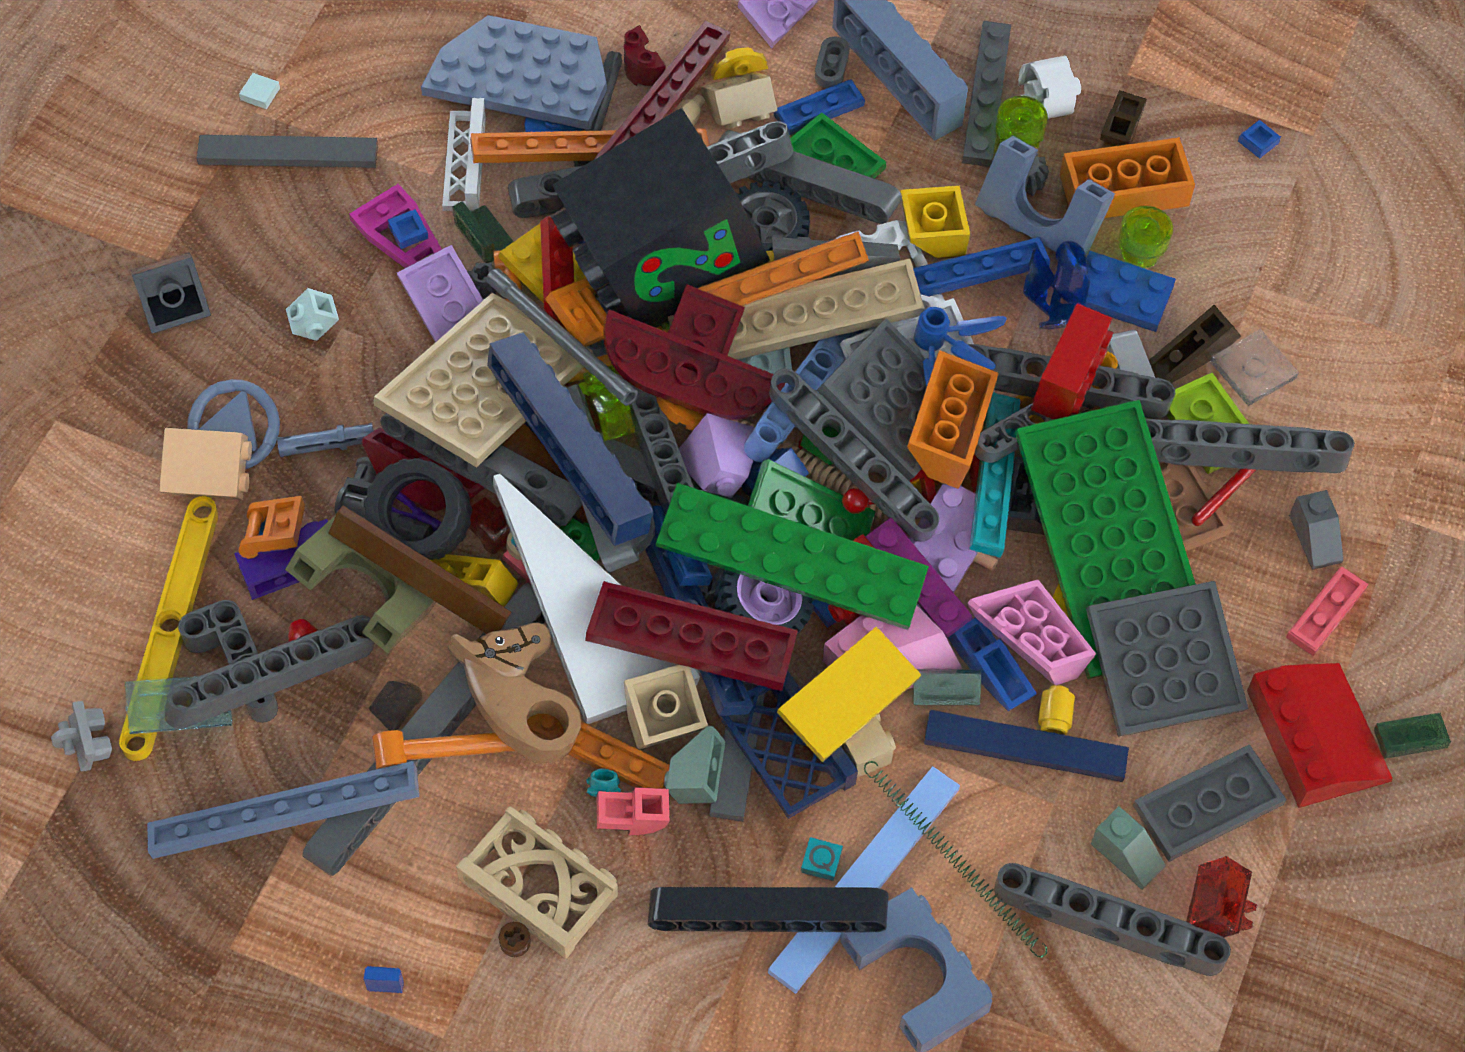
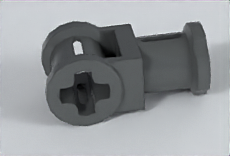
[334,457,377,518]

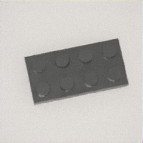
[1133,744,1287,862]

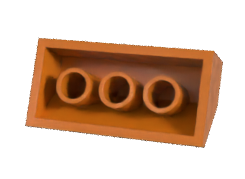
[907,350,999,489]

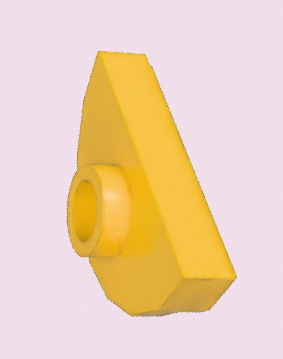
[711,47,769,81]

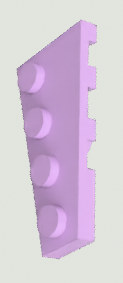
[738,0,819,48]

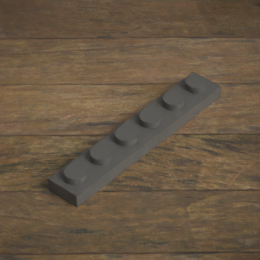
[962,21,1011,167]

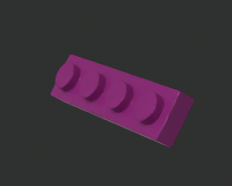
[865,517,973,638]

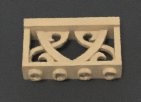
[456,806,618,959]

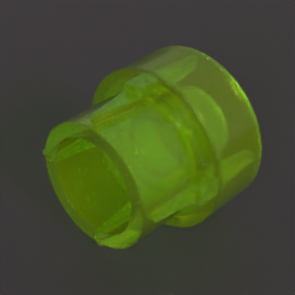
[995,96,1048,148]
[1118,206,1173,268]

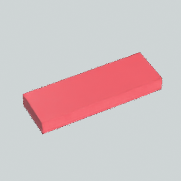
[1286,566,1368,656]

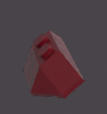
[362,427,485,512]

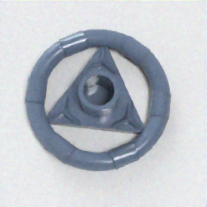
[187,379,280,469]

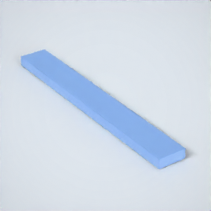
[768,766,960,994]

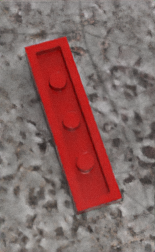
[540,216,574,329]

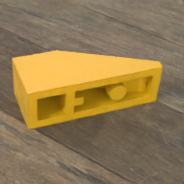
[430,554,519,607]

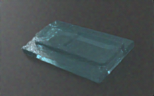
[125,676,232,734]

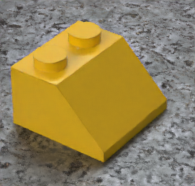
[900,185,970,258]

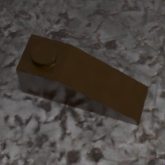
[1149,305,1242,384]

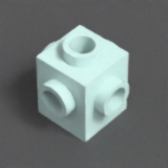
[286,288,339,341]

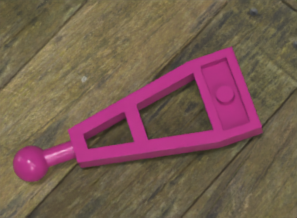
[349,184,442,268]

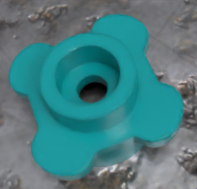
[586,769,621,797]

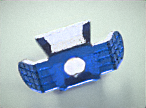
[1023,241,1090,330]

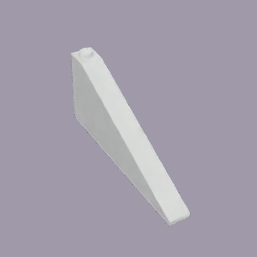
[493,474,700,724]

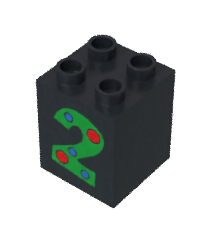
[551,107,770,328]

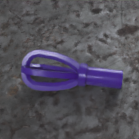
[392,492,442,532]

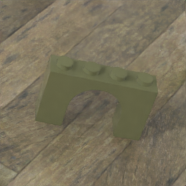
[285,515,436,653]

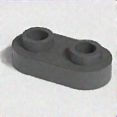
[815,36,850,88]

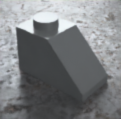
[1289,490,1343,570]

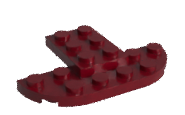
[603,284,785,420]

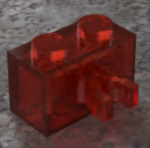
[1186,856,1257,938]

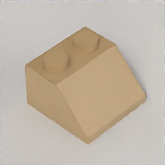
[700,72,778,129]
[624,665,708,750]

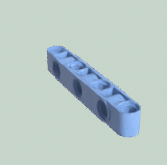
[744,329,864,462]

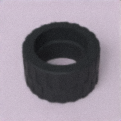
[364,458,472,560]

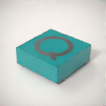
[801,837,843,881]

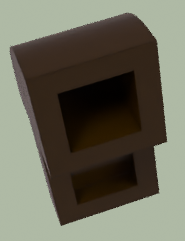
[1100,90,1147,146]

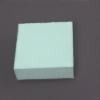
[239,73,280,109]

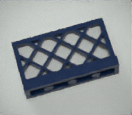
[716,671,858,819]

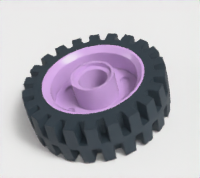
[714,569,815,634]

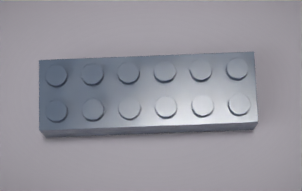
[832,0,968,141]

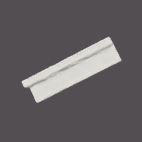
[442,98,486,212]

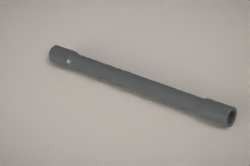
[486,268,638,406]

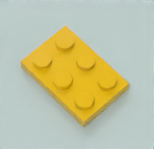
[498,224,605,303]

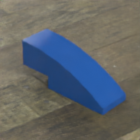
[948,618,1037,711]

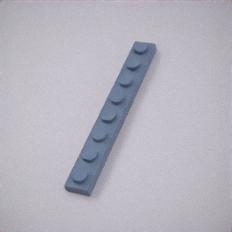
[147,761,420,859]

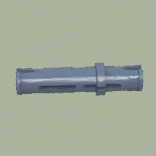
[277,423,374,457]

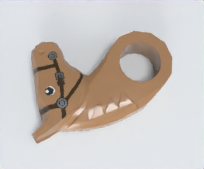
[448,622,581,764]

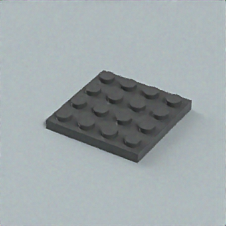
[817,318,926,481]
[1086,581,1249,737]

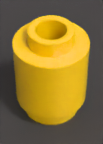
[1038,685,1075,735]

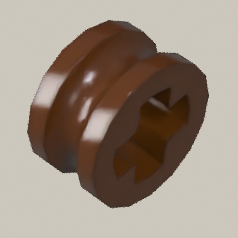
[498,921,531,957]

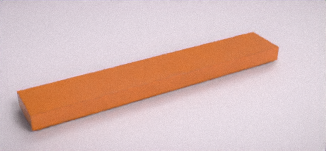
[698,231,869,306]
[527,714,670,789]

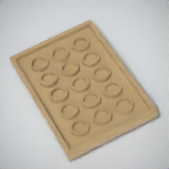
[374,293,593,468]

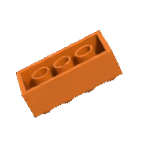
[1060,137,1195,218]

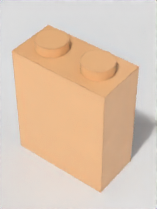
[159,428,252,500]

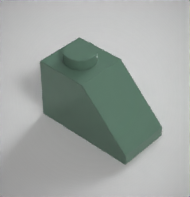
[664,726,726,804]
[1091,806,1166,890]

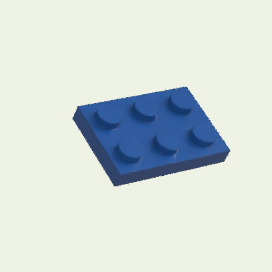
[1069,250,1176,332]

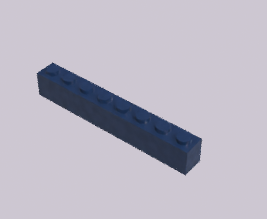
[487,332,653,546]

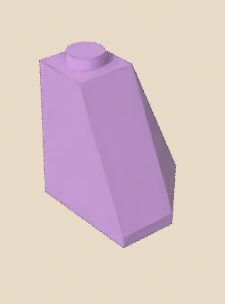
[679,413,755,498]

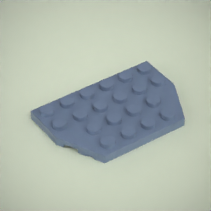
[421,15,607,130]

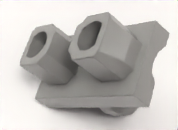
[51,701,112,771]

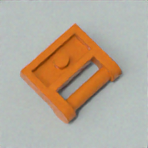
[545,278,607,347]
[239,496,305,559]

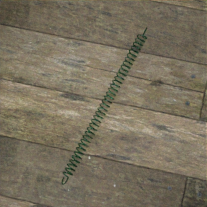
[864,761,1047,958]

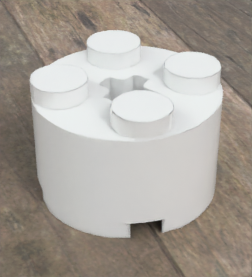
[1018,56,1081,121]

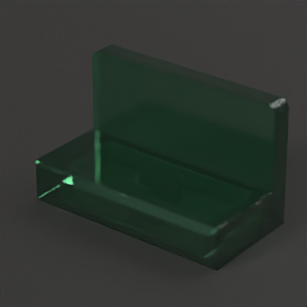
[452,201,514,264]

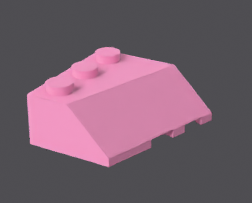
[968,580,1096,685]
[823,605,963,694]

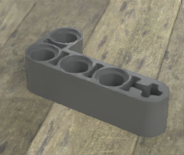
[178,600,279,723]

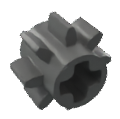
[467,262,502,299]

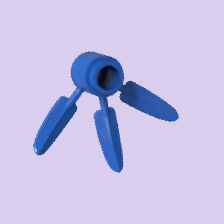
[914,307,1007,387]

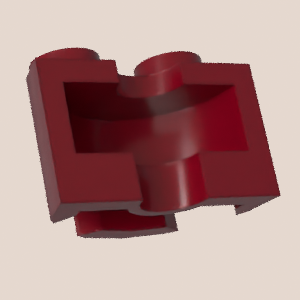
[623,25,666,86]

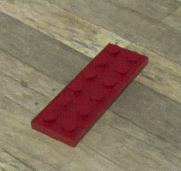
[585,581,798,691]

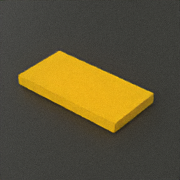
[777,626,922,762]

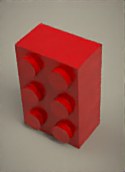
[1031,303,1114,420]

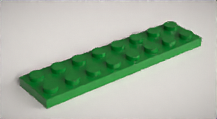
[656,483,929,630]

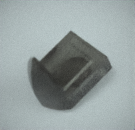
[369,680,422,731]

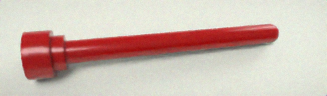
[1191,469,1256,526]

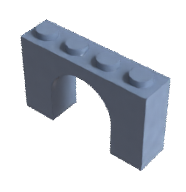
[975,136,1115,263]
[840,887,993,1052]

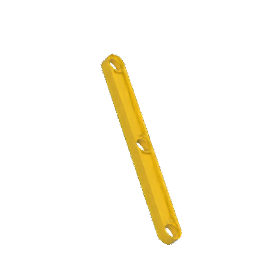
[119,496,219,761]

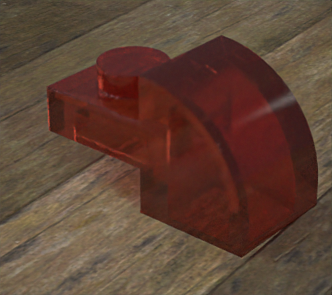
[469,497,510,554]

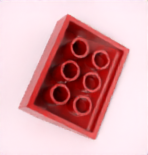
[1247,663,1393,808]

